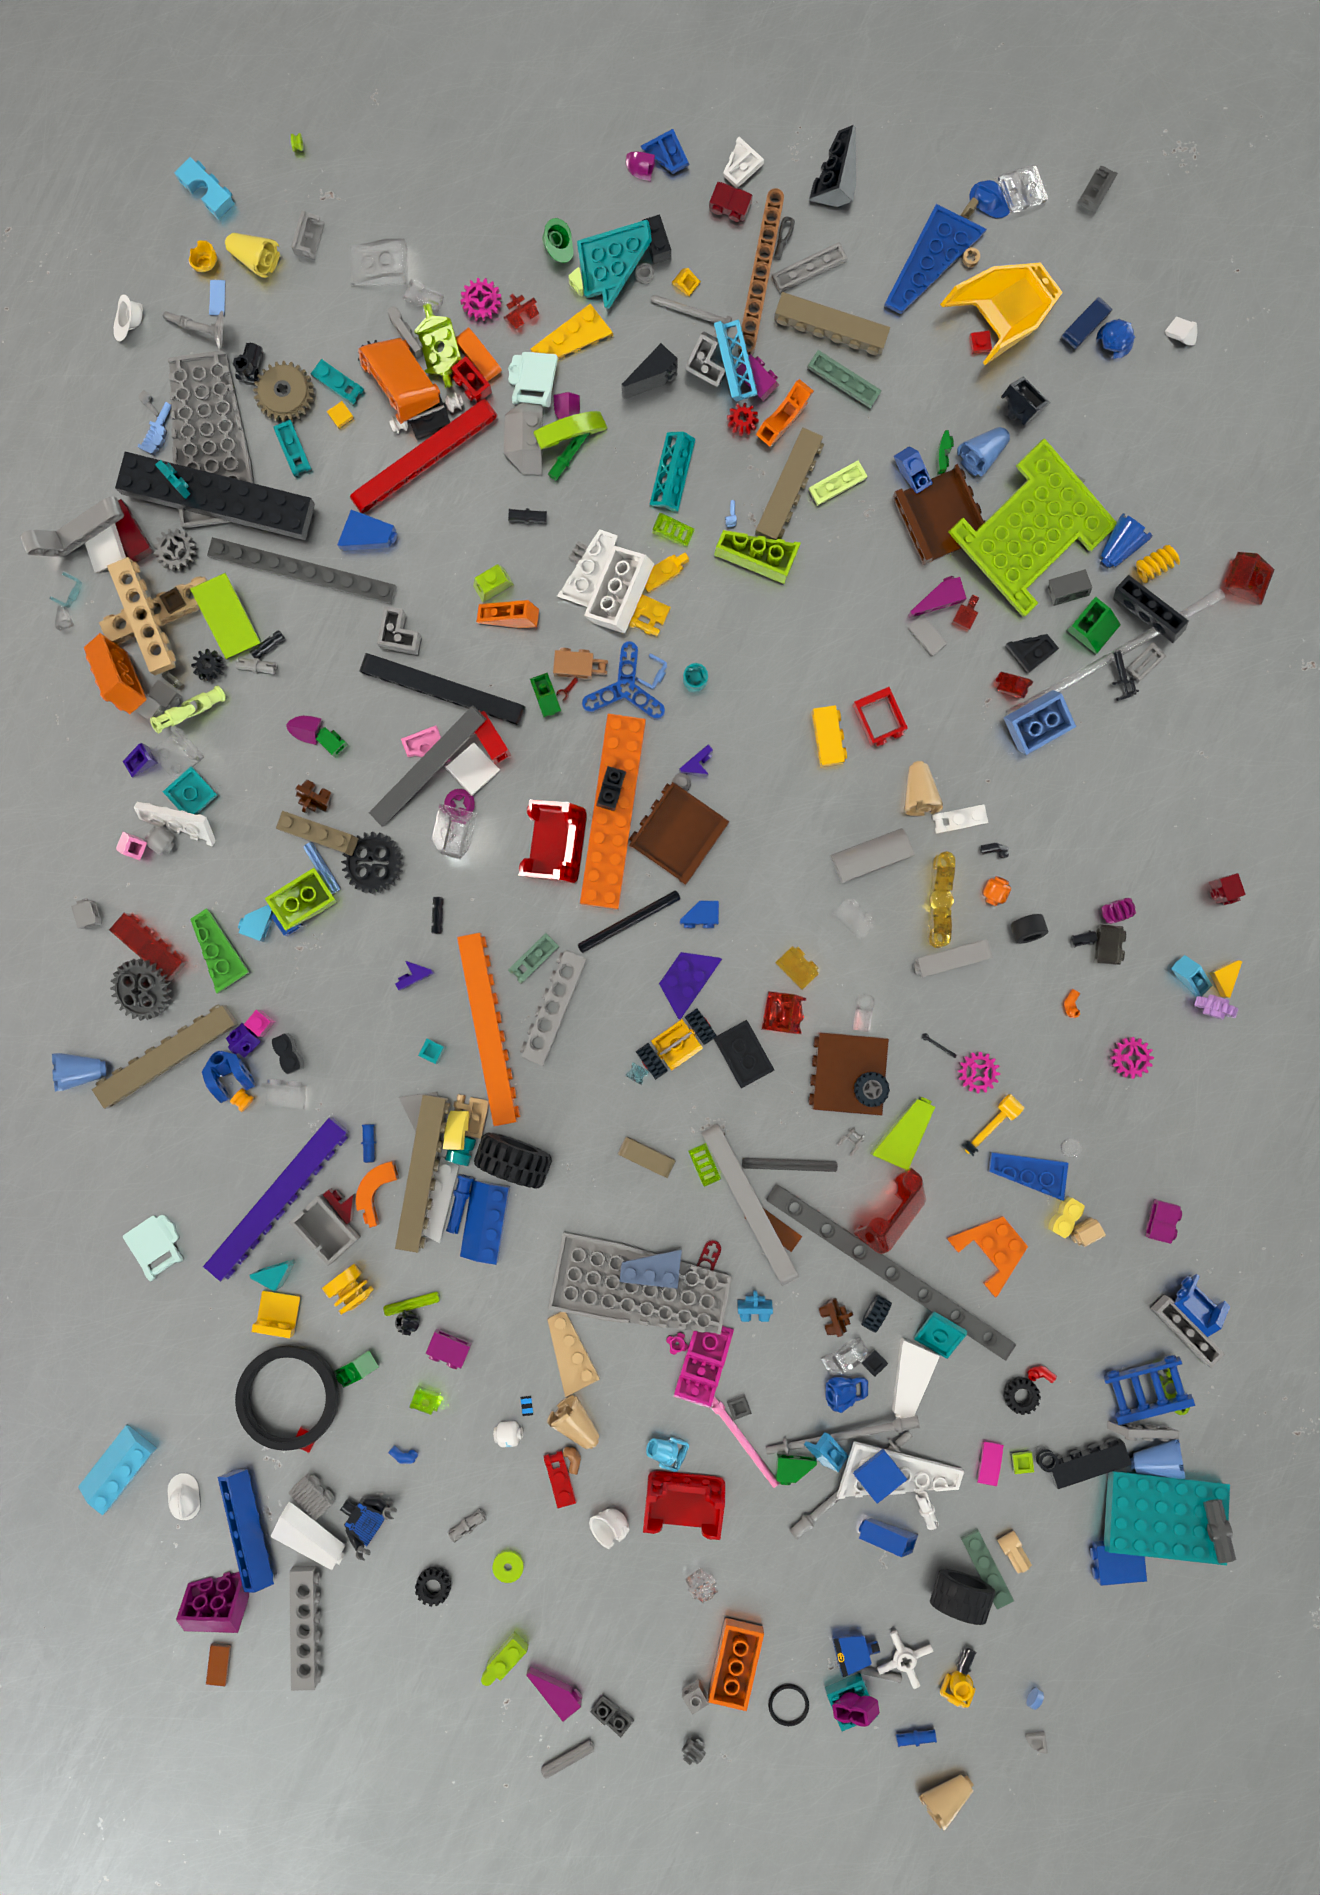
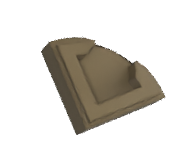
[960,197,979,219]

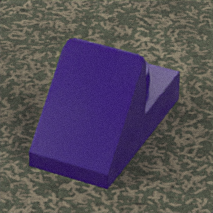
[679,744,713,776]
[395,961,435,991]

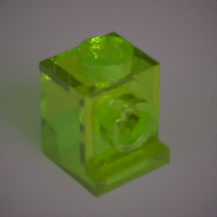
[409,1386,441,1415]

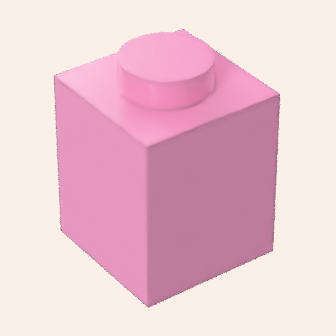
[116,832,147,860]

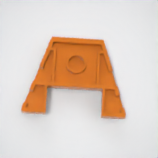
[946,1216,1028,1298]

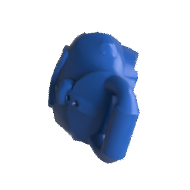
[826,1377,868,1413]

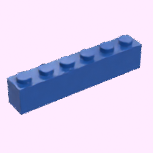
[217,1469,274,1593]

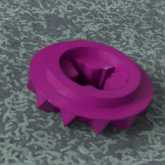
[444,789,475,819]

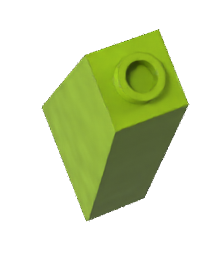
[870,1097,935,1171]

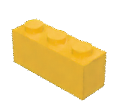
[812,705,847,768]

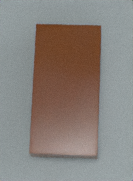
[206,1643,231,1687]

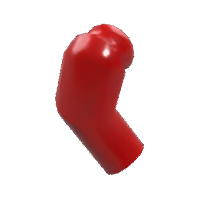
[1028,1365,1057,1383]

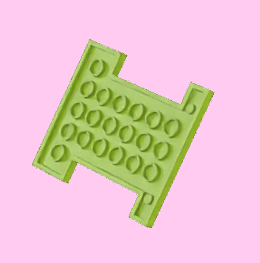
[948,438,1117,617]

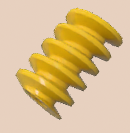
[1136,545,1180,584]

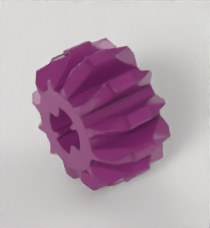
[1102,898,1136,924]

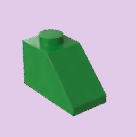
[530,672,561,717]
[775,1454,817,1485]

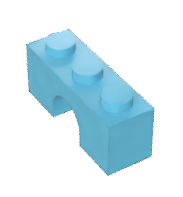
[174,157,234,220]

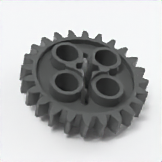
[110,958,172,1021]

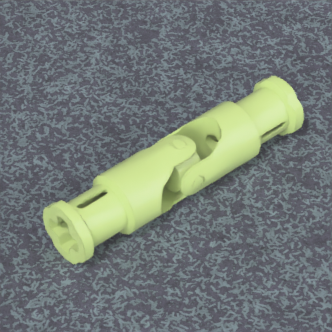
[150,685,226,734]

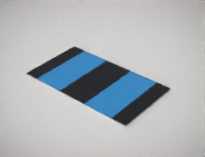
[520,1396,533,1416]

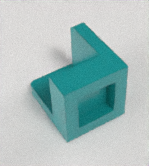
[418,1038,446,1064]

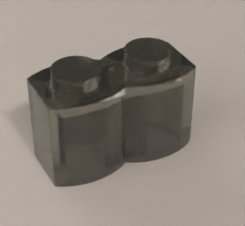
[1094,924,1126,965]

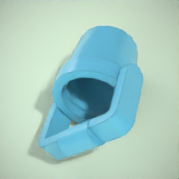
[646,1437,689,1472]

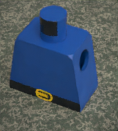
[832,1635,880,1677]

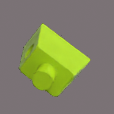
[473,564,514,603]

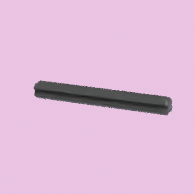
[742,1158,838,1172]

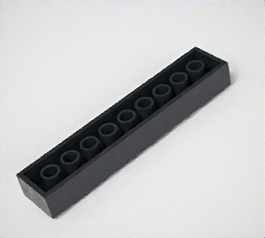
[115,451,315,540]

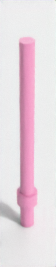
[712,1396,779,1488]

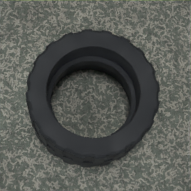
[930,1569,996,1625]

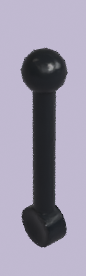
[922,1033,957,1058]

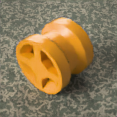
[230,1088,254,1112]

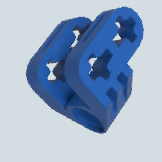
[202,1051,256,1103]

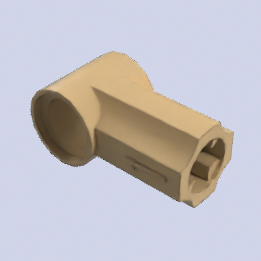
[997,1530,1032,1573]

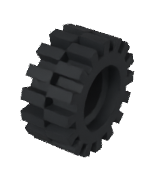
[1003,1377,1041,1415]
[415,1567,451,1607]

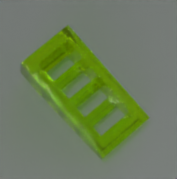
[652,512,695,547]
[688,1143,721,1187]

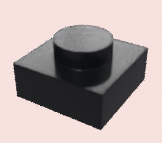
[861,1349,888,1377]

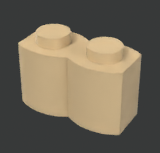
[1070,1217,1106,1247]

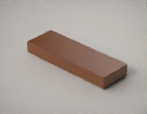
[744,1208,802,1252]

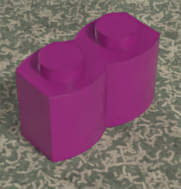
[1145,1199,1182,1244]
[832,1692,880,1727]

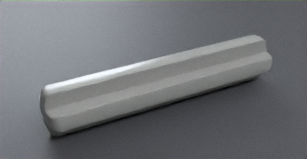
[541,1741,595,1779]

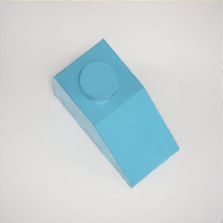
[238,905,274,942]
[1171,955,1213,997]

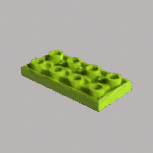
[190,572,261,659]

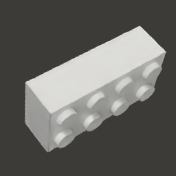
[584,546,654,633]

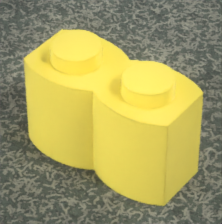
[1048,1196,1085,1238]

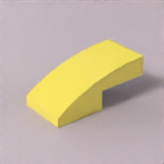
[443,1111,469,1150]

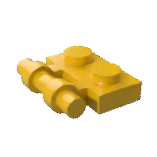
[629,594,671,637]

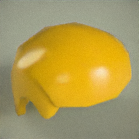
[188,240,217,273]

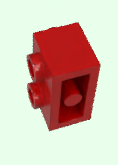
[451,356,492,403]

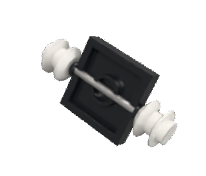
[389,392,464,439]

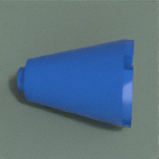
[1101,513,1153,568]

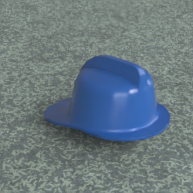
[969,180,1013,218]

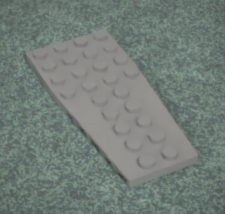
[168,350,253,529]
[548,1232,732,1334]

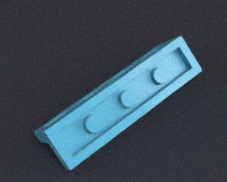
[714,319,758,402]

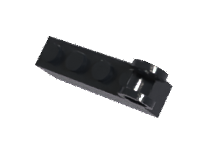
[1036,1438,1132,1489]

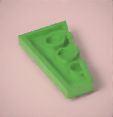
[190,908,250,994]

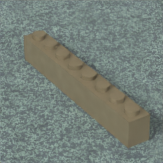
[91,1004,239,1109]
[395,1094,450,1253]

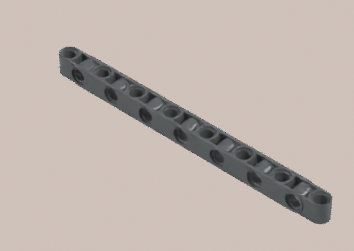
[766,1184,1017,1361]

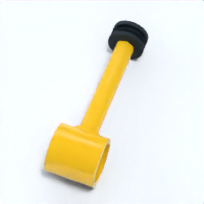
[962,1094,1025,1156]

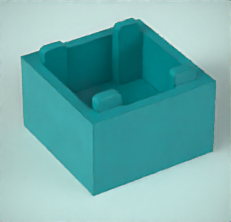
[825,1673,878,1732]

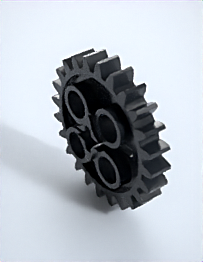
[341,831,404,894]

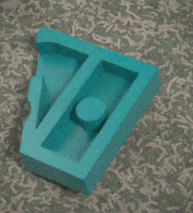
[155,460,190,499]

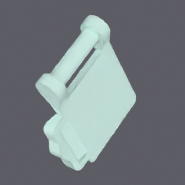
[508,352,558,408]
[123,1215,183,1282]

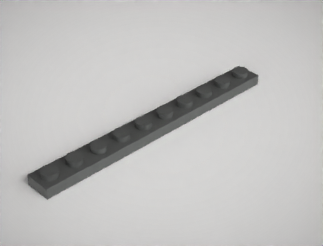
[207,537,397,605]

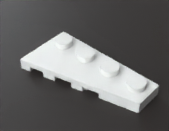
[557,529,618,607]
[134,802,216,847]
[423,1156,460,1243]

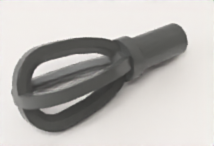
[774,217,795,259]

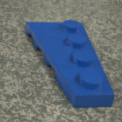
[989,1152,1069,1201]

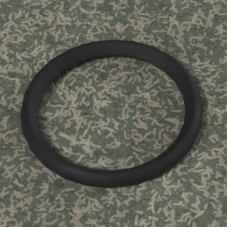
[768,1684,809,1727]

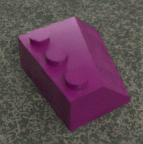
[176,1572,249,1633]

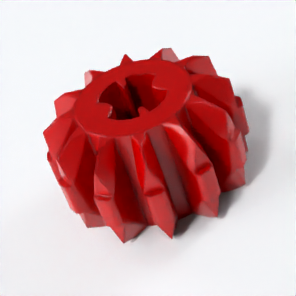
[727,402,759,437]

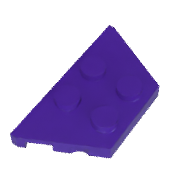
[659,952,722,1020]

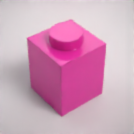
[244,1010,275,1037]

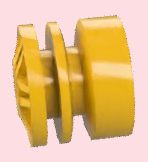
[321,1263,374,1315]

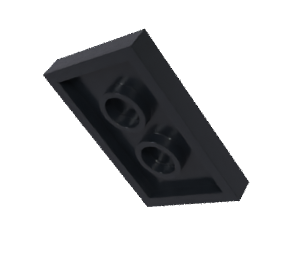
[714,1020,774,1089]

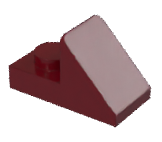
[323,1188,356,1224]

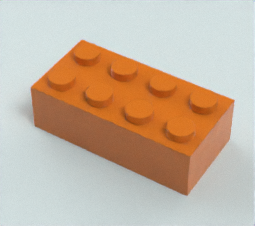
[83,633,147,714]
[708,1618,764,1711]

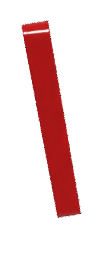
[350,399,498,513]

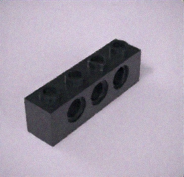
[1113,574,1189,643]

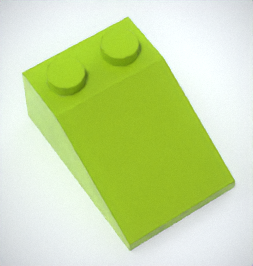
[264,868,337,931]

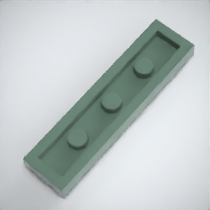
[807,350,882,408]
[961,1529,1014,1610]

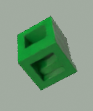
[316,727,348,757]

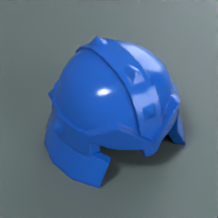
[1096,319,1136,359]

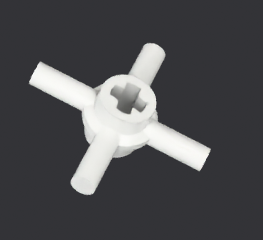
[877,1630,934,1689]

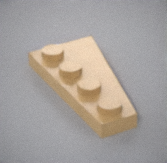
[547,1312,600,1397]

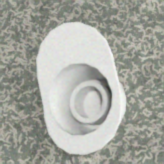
[113,294,143,341]
[168,1473,200,1520]

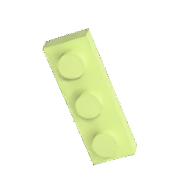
[808,460,868,506]

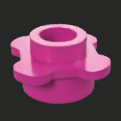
[666,1332,688,1355]

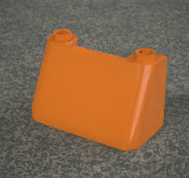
[358,338,440,424]

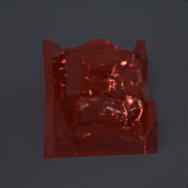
[762,991,806,1034]

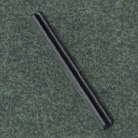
[578,890,681,953]

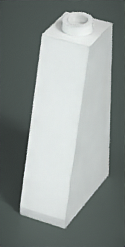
[892,1338,940,1419]
[271,1502,345,1570]

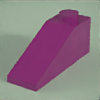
[908,576,967,618]
[526,1667,582,1722]

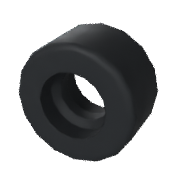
[1010,914,1049,944]

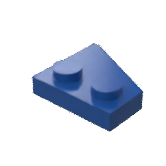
[641,129,690,174]

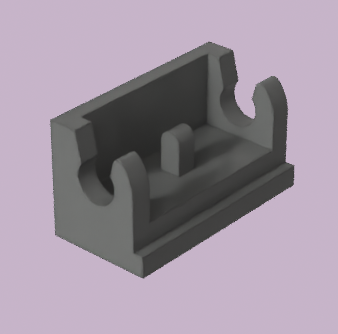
[1077,166,1118,213]
[1048,569,1093,606]

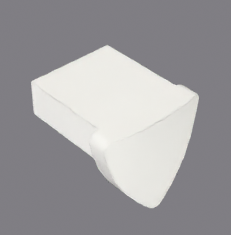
[1165,316,1197,345]

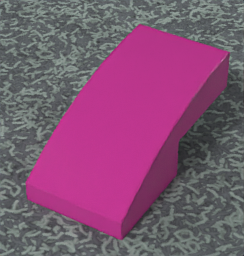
[977,1442,1004,1486]

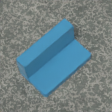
[804,1432,849,1472]

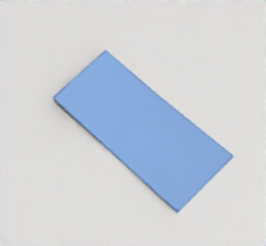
[209,280,225,315]

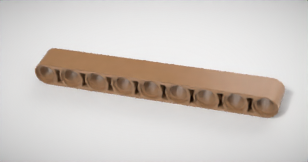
[738,188,784,358]

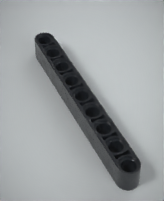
[359,653,526,725]

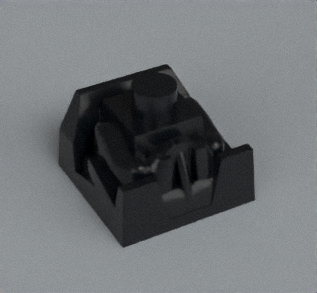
[1001,376,1051,425]

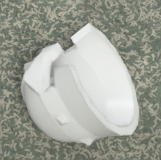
[589,1509,629,1549]

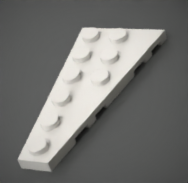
[837,1441,964,1499]

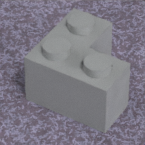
[684,331,726,387]
[377,606,421,655]
[135,680,181,721]

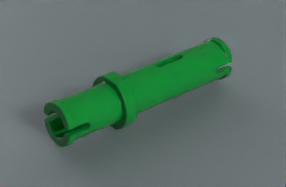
[548,433,589,481]

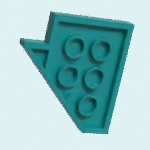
[577,220,652,309]

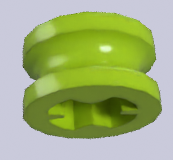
[291,133,303,152]

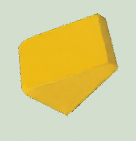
[672,268,701,296]

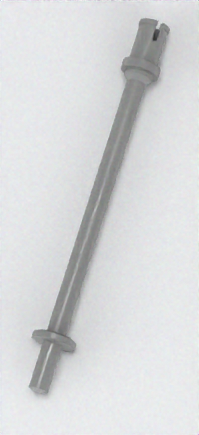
[766,1415,920,1456]
[789,1431,913,1539]

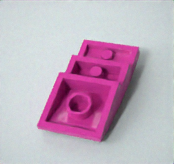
[673,1326,734,1408]

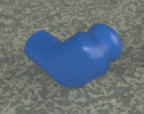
[388,1445,418,1464]

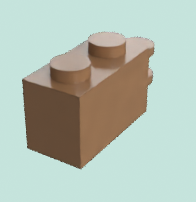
[553,648,608,679]

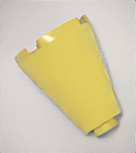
[225,233,280,278]

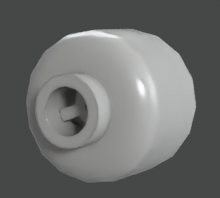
[145,826,175,854]

